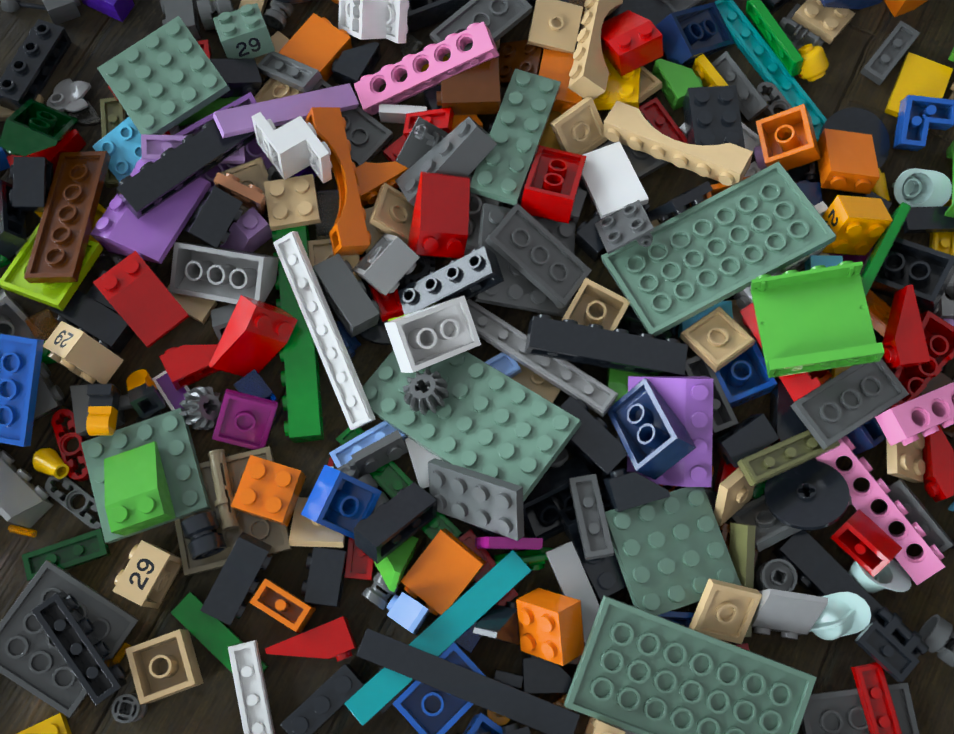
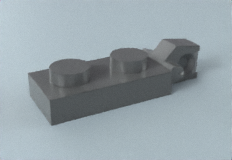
[337,430,409,479]

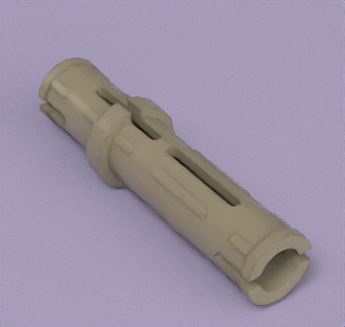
[207,449,239,531]

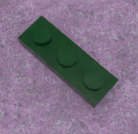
[22,528,111,581]

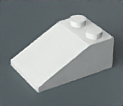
[384,296,481,373]

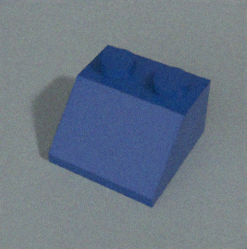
[301,465,382,539]

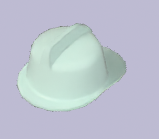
[892,168,952,207]
[848,559,911,593]
[809,591,871,640]

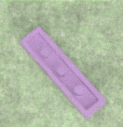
[141,134,245,164]

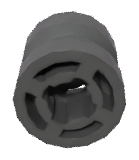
[263,0,294,31]
[362,572,399,610]
[111,693,148,723]

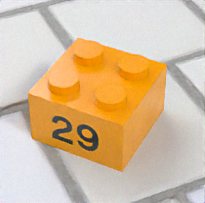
[822,195,893,255]

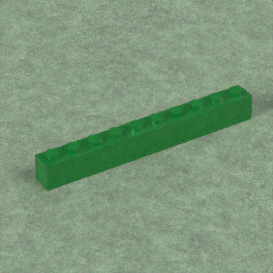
[272,225,324,443]

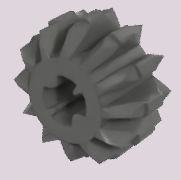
[403,368,449,415]
[179,386,223,430]

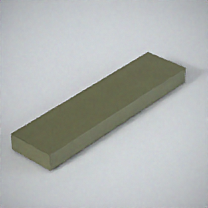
[100,97,127,188]
[737,430,840,487]
[729,522,756,637]

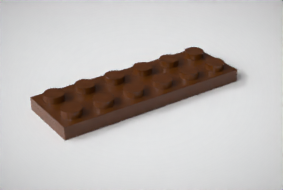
[24,151,111,283]

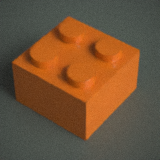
[756,104,821,171]
[231,455,306,527]
[516,588,584,666]

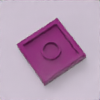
[212,389,278,450]
[475,537,543,550]

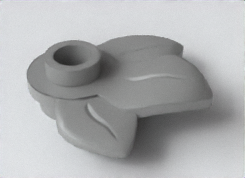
[47,79,91,114]

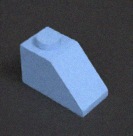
[386,592,430,634]

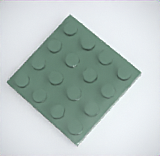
[97,16,230,135]
[81,408,211,544]
[605,487,741,615]

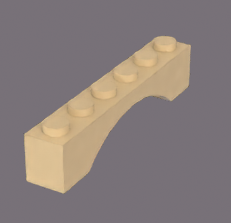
[568,0,623,100]
[604,101,753,186]

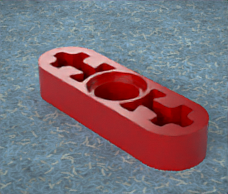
[52,409,89,482]

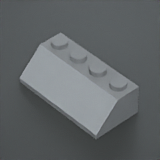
[169,242,279,304]
[0,450,53,528]

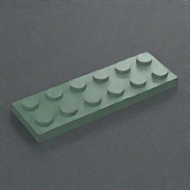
[470,69,561,206]

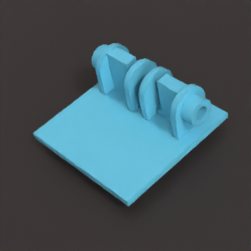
[92,117,142,182]

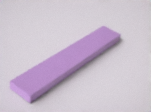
[213,83,359,138]

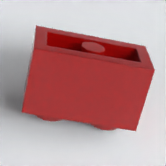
[830,509,902,577]

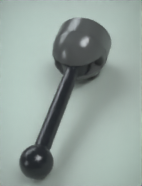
[1,0,47,13]

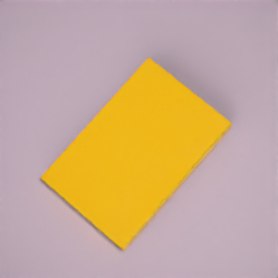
[884,52,953,130]

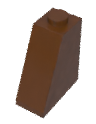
[436,58,501,115]

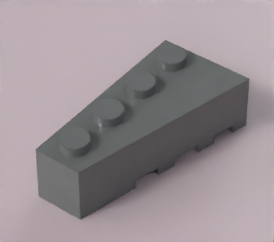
[395,117,497,206]

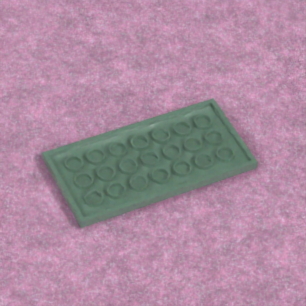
[601,161,836,337]
[363,350,582,502]
[564,595,817,734]

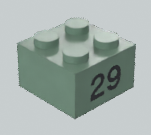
[213,3,275,59]

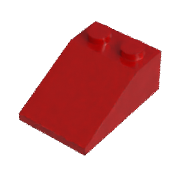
[601,10,663,76]
[521,145,587,224]
[408,172,470,258]
[93,251,190,348]
[209,295,298,379]

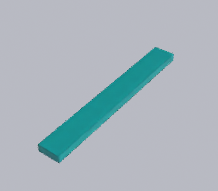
[715,0,827,142]
[344,550,531,726]

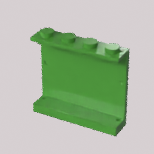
[750,261,885,378]

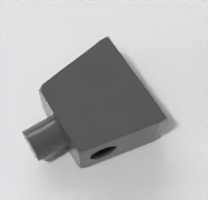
[70,384,133,439]

